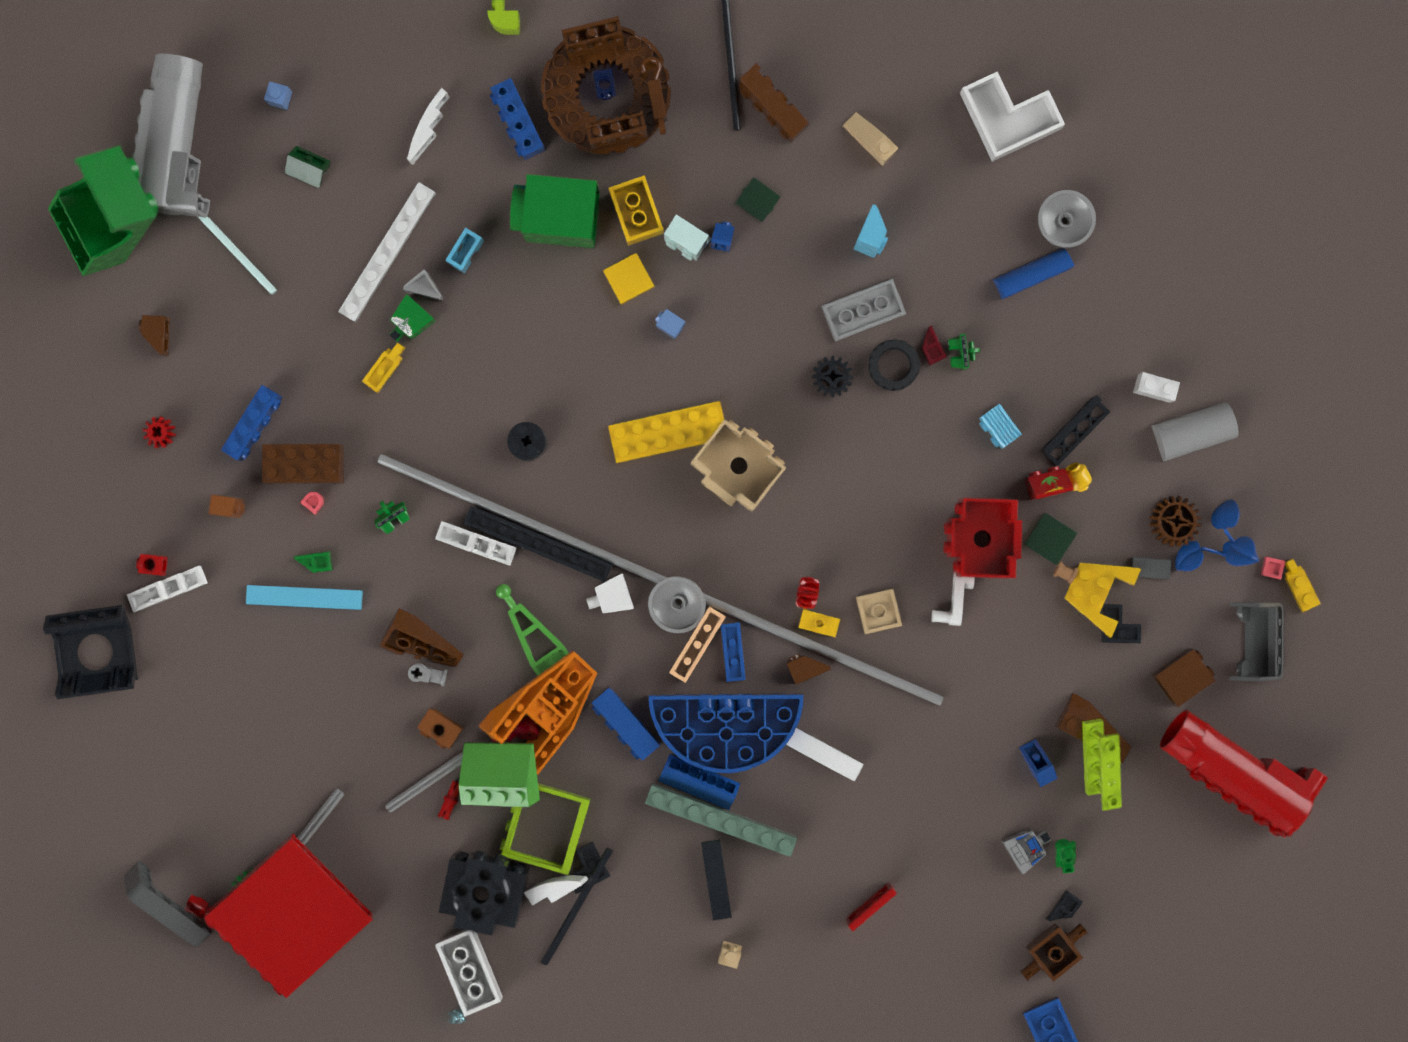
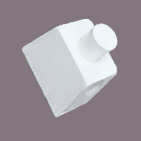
[586,574,634,613]

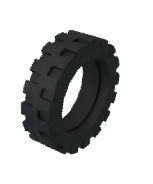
[868,339,920,391]

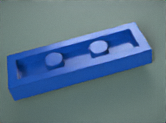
[721,622,746,682]

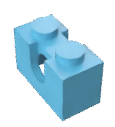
[445,228,484,274]

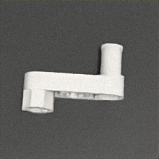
[931,573,975,626]

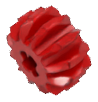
[142,416,176,449]
[796,577,820,609]

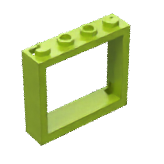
[500,783,591,875]

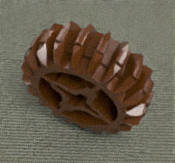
[1149,496,1202,547]

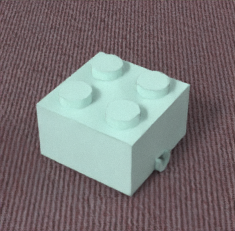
[664,215,711,261]

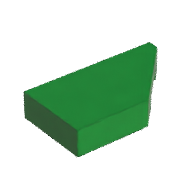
[294,551,333,573]

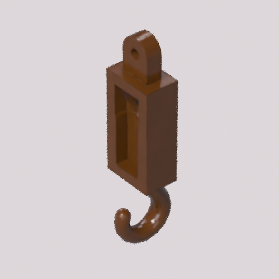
[640,56,667,135]

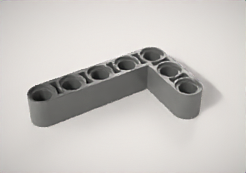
[124,861,212,948]

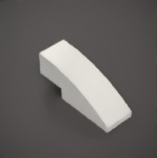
[524,875,588,906]

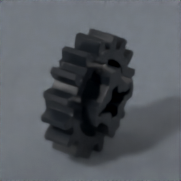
[812,356,854,398]

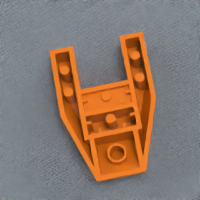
[478,651,597,775]

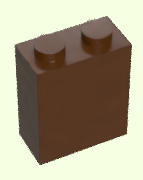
[1152,648,1216,707]

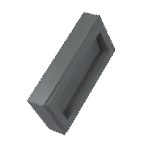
[1131,557,1171,579]

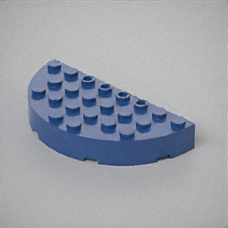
[649,693,804,773]

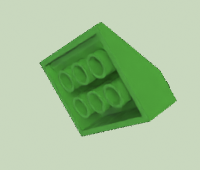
[459,742,540,807]

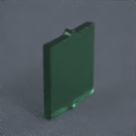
[736,177,781,223]

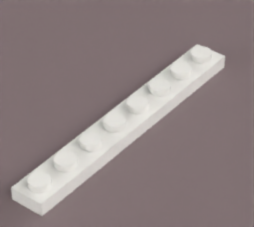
[338,182,436,322]

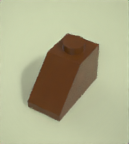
[139,315,170,356]
[786,653,831,685]

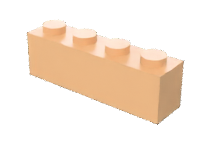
[669,606,726,683]

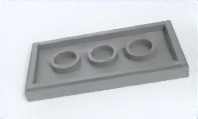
[821,279,906,342]

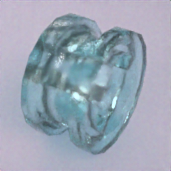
[449,1010,467,1024]

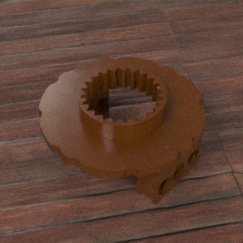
[541,16,671,156]

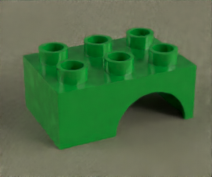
[48,146,158,276]

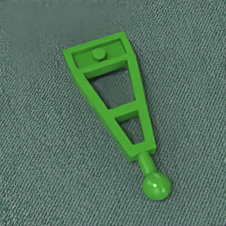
[496,584,569,676]

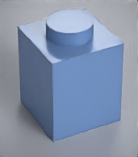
[264,81,293,110]
[655,309,686,339]

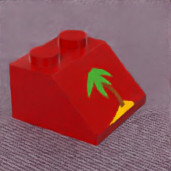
[1024,466,1074,500]

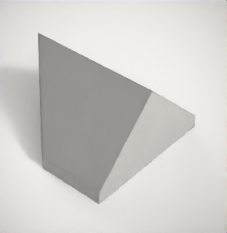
[403,269,443,301]

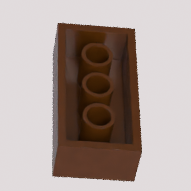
[262,444,344,484]

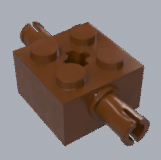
[1020,923,1088,982]

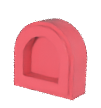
[300,492,324,515]

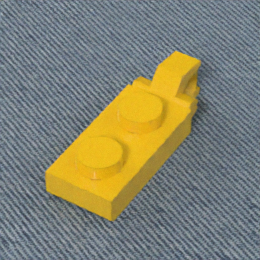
[362,343,405,393]
[1284,559,1321,612]

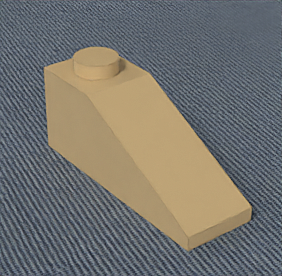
[843,112,898,166]

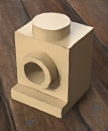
[718,940,742,969]

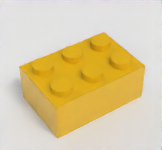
[608,175,664,246]

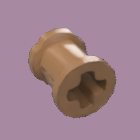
[1053,561,1078,584]

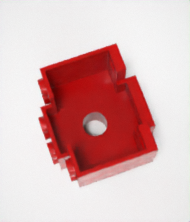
[943,498,1022,578]

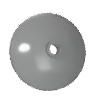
[1038,190,1096,248]
[648,576,706,633]

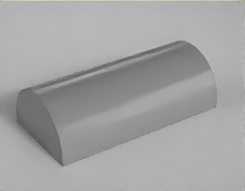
[1151,402,1239,462]

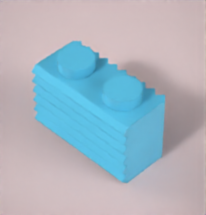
[979,403,1022,449]

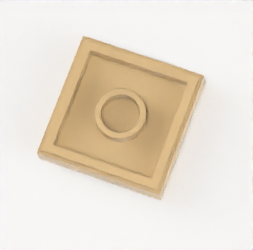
[856,588,902,634]

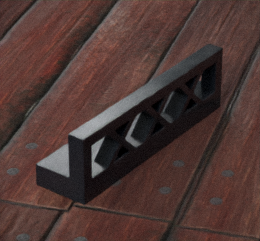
[1040,395,1110,466]

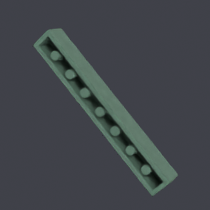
[645,783,797,857]

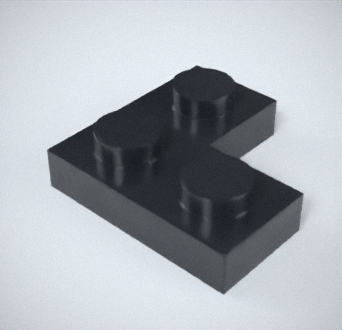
[1101,604,1141,644]
[570,841,610,894]

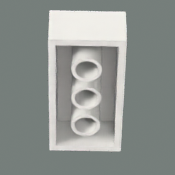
[435,930,503,1017]

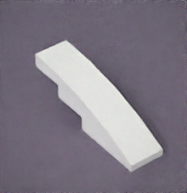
[407,88,450,165]
[435,521,516,566]
[127,566,207,613]
[786,728,864,781]

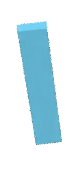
[246,585,363,610]

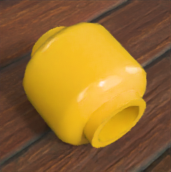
[1065,462,1092,492]

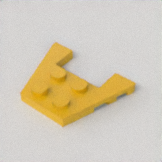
[1064,563,1141,638]

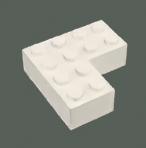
[960,72,1065,162]

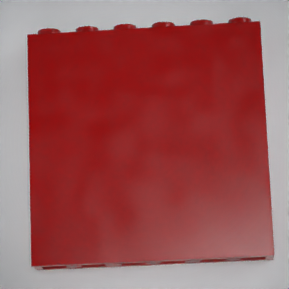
[204,833,373,998]

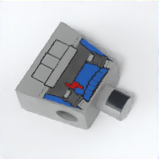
[1001,829,1051,874]

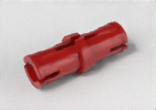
[437,780,460,820]

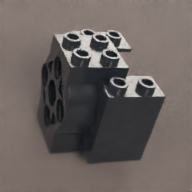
[438,850,529,936]

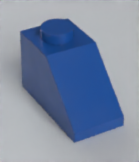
[711,221,735,252]
[1019,739,1058,787]

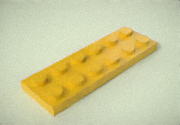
[608,401,724,463]

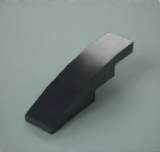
[701,839,732,921]

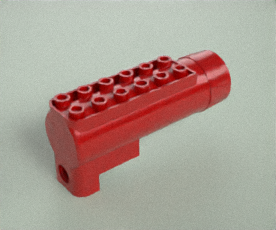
[1159,709,1328,838]

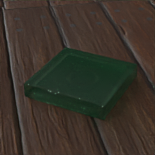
[1024,513,1077,565]

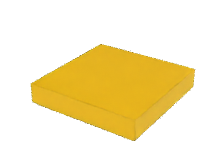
[603,253,655,305]

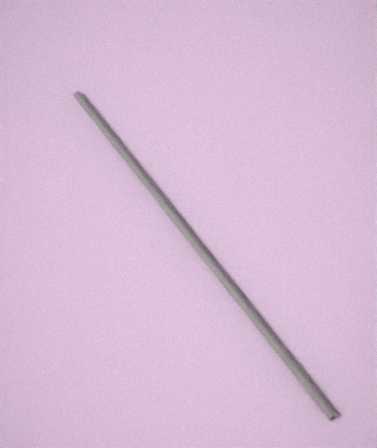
[377,454,944,706]

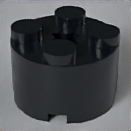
[507,422,548,462]

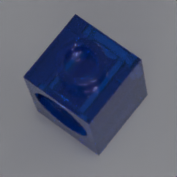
[593,68,616,100]

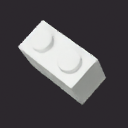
[1133,372,1180,403]

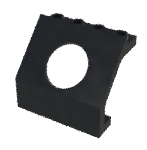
[43,605,138,700]

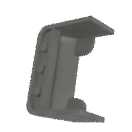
[1230,602,1284,682]

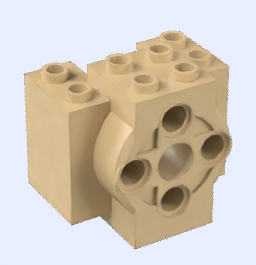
[691,420,786,512]

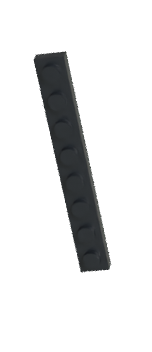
[463,506,613,582]

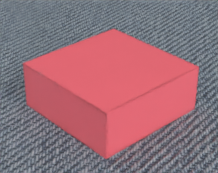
[1261,557,1285,580]

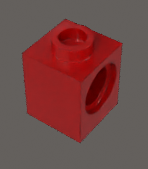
[136,554,168,576]

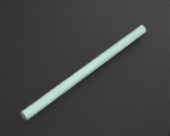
[198,216,277,295]

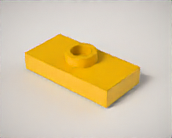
[798,609,840,638]

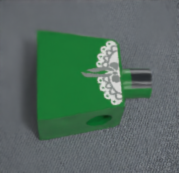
[389,294,436,342]

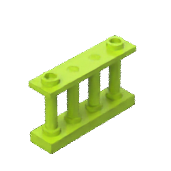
[1082,719,1122,811]

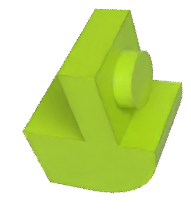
[487,0,520,35]

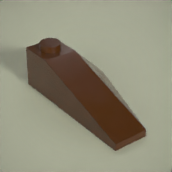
[379,608,464,667]
[1055,693,1131,764]

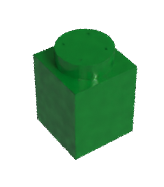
[510,174,600,248]

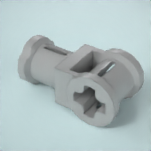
[408,663,448,687]

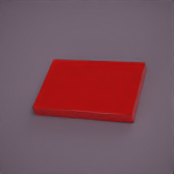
[846,883,897,932]

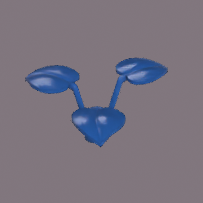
[1175,499,1259,571]

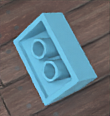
[854,204,888,258]

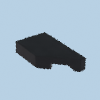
[1046,890,1083,921]

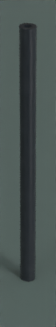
[721,0,741,131]
[541,847,613,965]

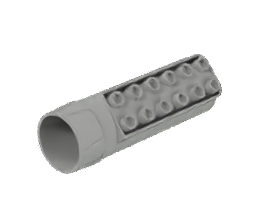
[132,54,211,218]

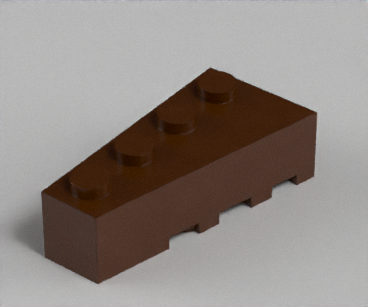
[739,63,809,142]

